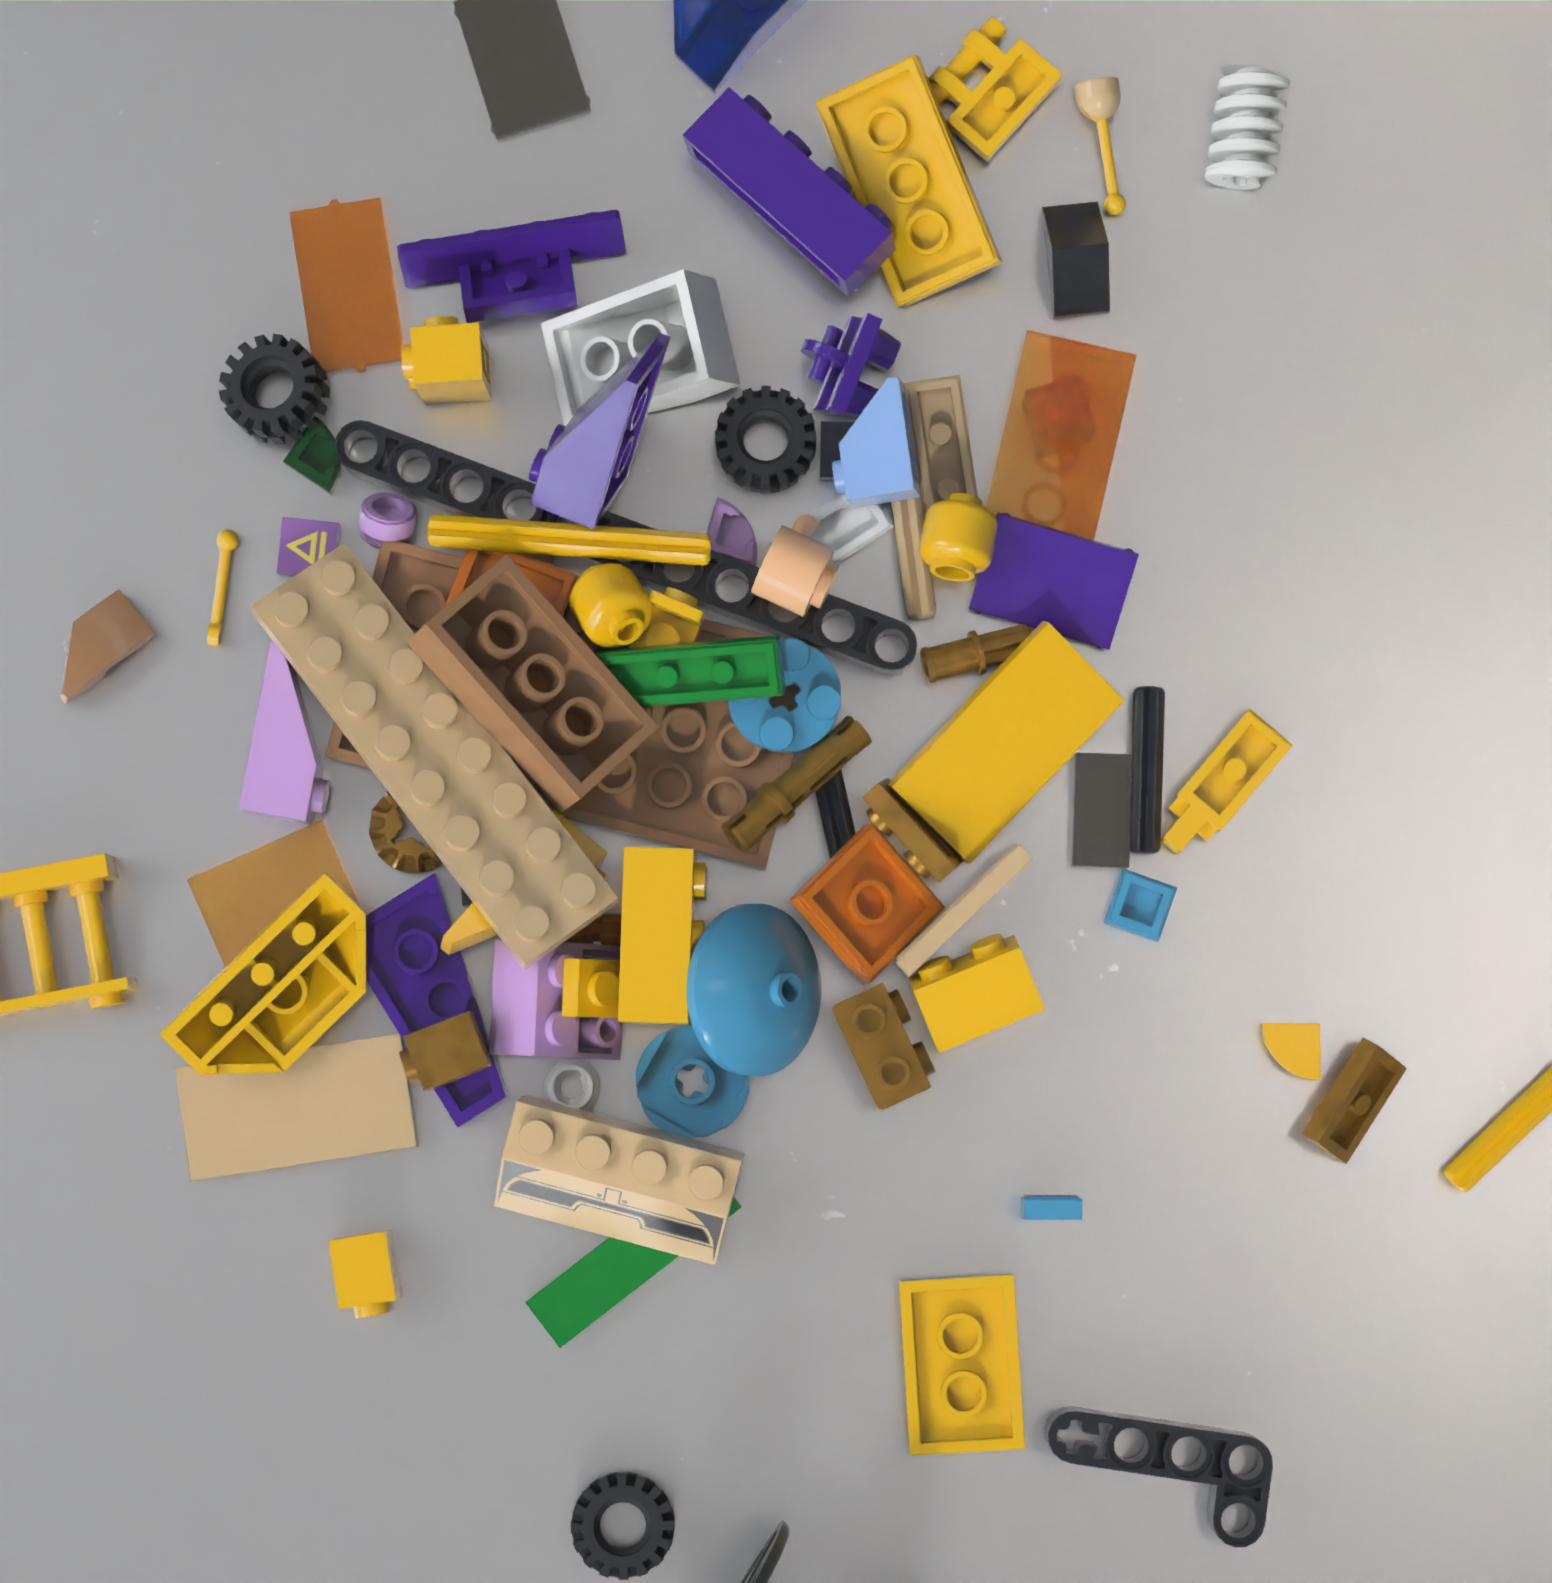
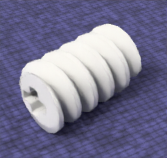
[1204,64,1290,190]

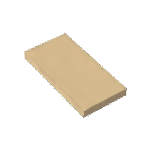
[174,1034,419,1182]

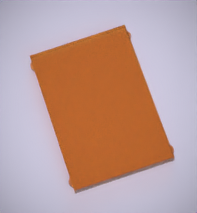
[187,820,361,967]

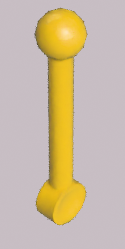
[207,529,239,646]

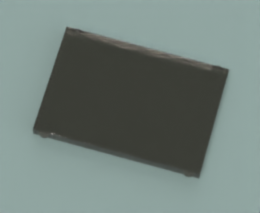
[453,0,591,140]

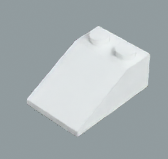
[541,269,741,426]

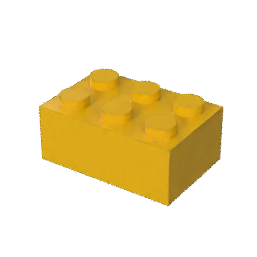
[618,847,707,1025]

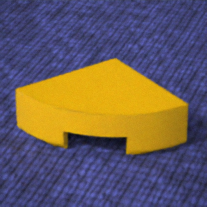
[1261,1023,1321,1080]

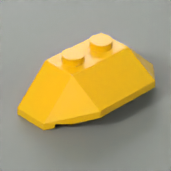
[159,872,367,1075]

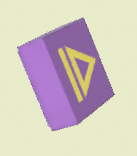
[276,517,341,577]

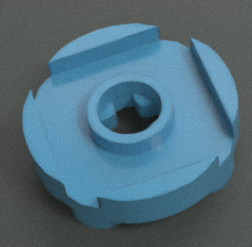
[728,638,841,753]
[636,1025,749,1138]

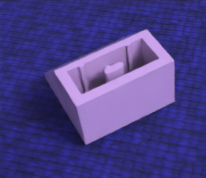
[489,940,622,1060]

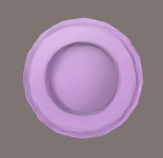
[359,493,417,549]

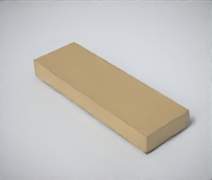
[904,375,978,518]
[894,844,1033,978]

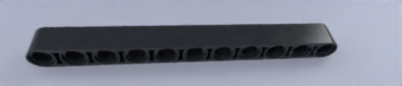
[334,420,917,677]

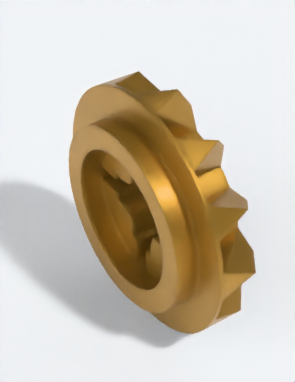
[369,791,443,873]

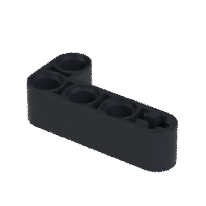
[1044,1406,1273,1548]

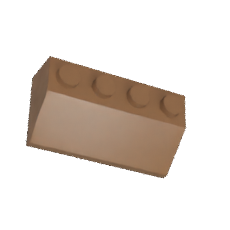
[407,554,659,814]

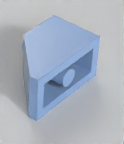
[832,377,921,508]

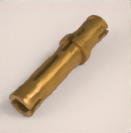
[721,715,872,854]

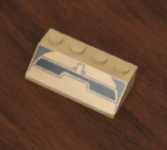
[494,1094,745,1265]

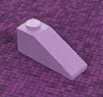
[238,641,330,825]

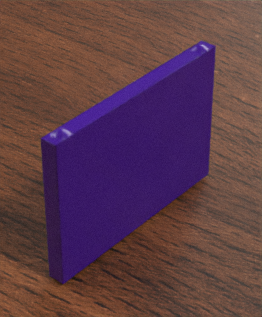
[969,512,1139,650]

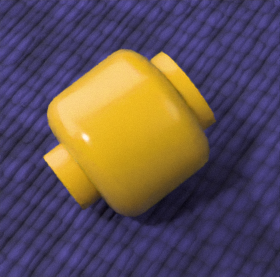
[919,493,998,582]
[569,563,653,648]

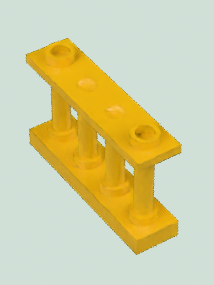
[0,853,139,1017]

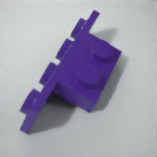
[397,210,626,323]

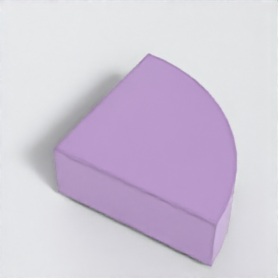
[706,497,757,566]

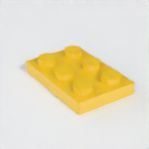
[899,1274,1025,1456]

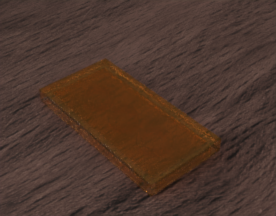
[986,330,1137,540]

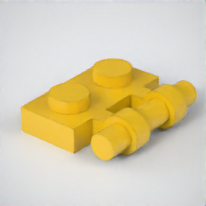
[928,16,1063,162]

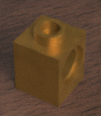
[399,1011,493,1091]

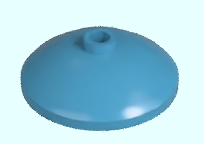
[687,904,822,1077]

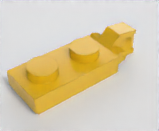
[1161,708,1293,855]

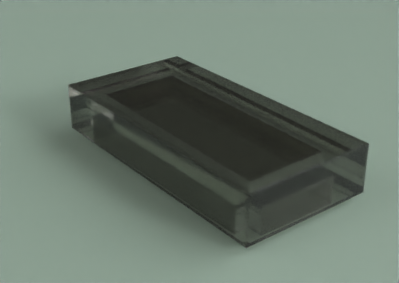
[1071,752,1133,869]

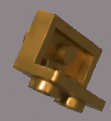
[832,982,936,1110]

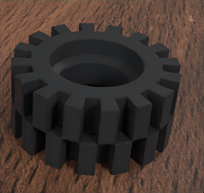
[219,334,330,445]
[715,386,816,493]
[571,1472,675,1580]

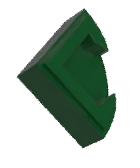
[283,415,341,495]

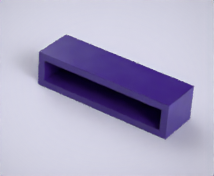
[682,87,896,298]

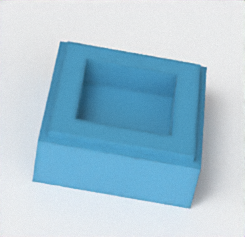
[1104,869,1177,942]
[1021,1195,1082,1220]

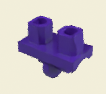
[800,313,901,417]

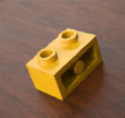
[401,316,492,405]
[909,934,1045,1053]

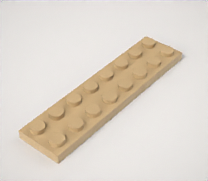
[251,543,619,970]

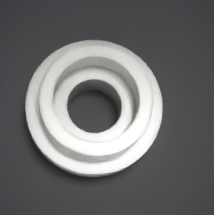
[543,1059,600,1111]

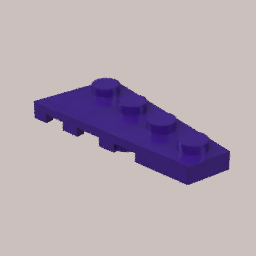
[366,873,508,1127]

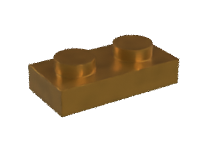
[862,778,963,882]
[1302,1037,1407,1164]

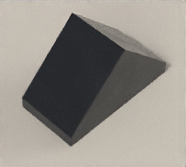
[1042,201,1110,319]

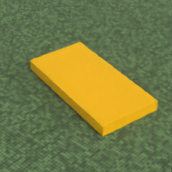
[815,54,1003,309]
[887,621,1125,864]

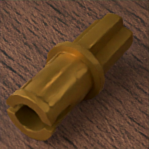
[920,624,1031,684]

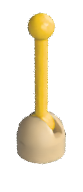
[1074,77,1126,215]

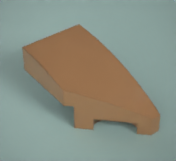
[61,589,154,704]

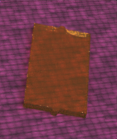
[289,197,404,373]

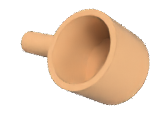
[751,514,839,617]

